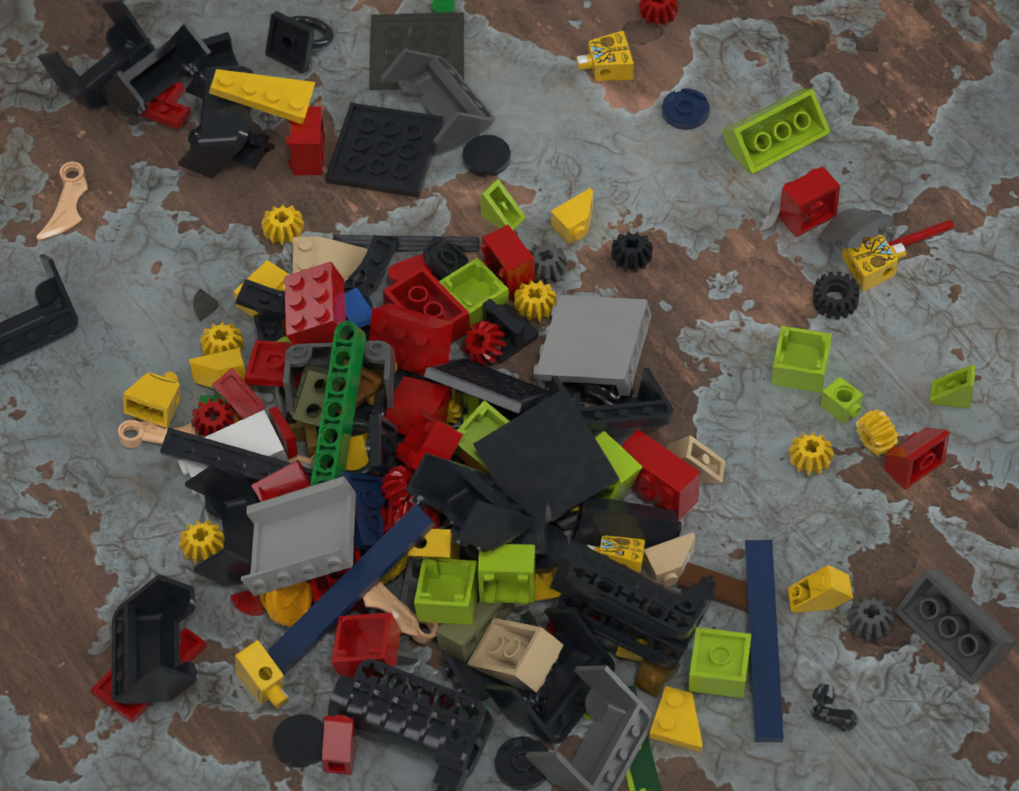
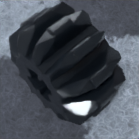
[611,230,653,273]

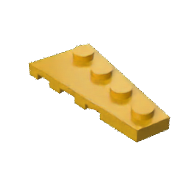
[209,69,315,124]

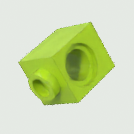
[821,376,863,424]

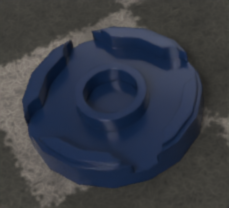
[662,88,710,130]

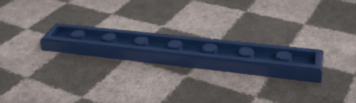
[267,504,436,675]
[745,540,783,742]

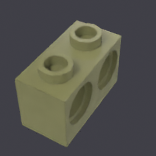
[290,364,340,426]

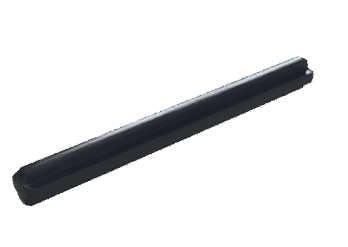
[333,235,480,251]

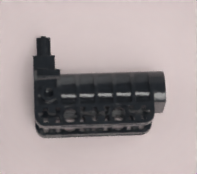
[550,539,717,669]
[328,659,494,791]

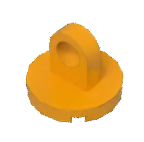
[260,581,312,627]

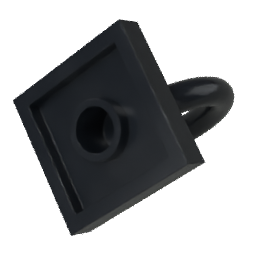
[265,11,334,73]
[327,413,398,476]

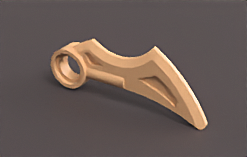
[36,162,88,241]
[118,420,203,448]
[362,580,439,644]

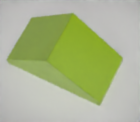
[480,179,526,230]
[930,364,976,409]

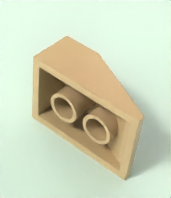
[293,236,368,282]
[467,618,563,693]

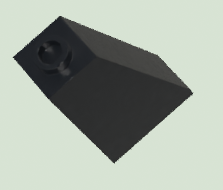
[570,496,682,549]

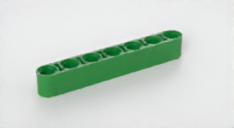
[310,321,366,487]

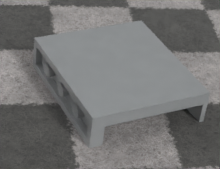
[533,295,652,396]
[241,476,356,596]

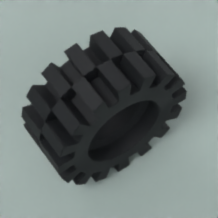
[813,271,860,320]

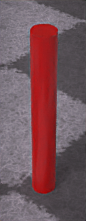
[888,220,954,247]

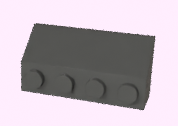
[894,569,1018,685]

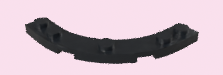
[236,234,397,319]

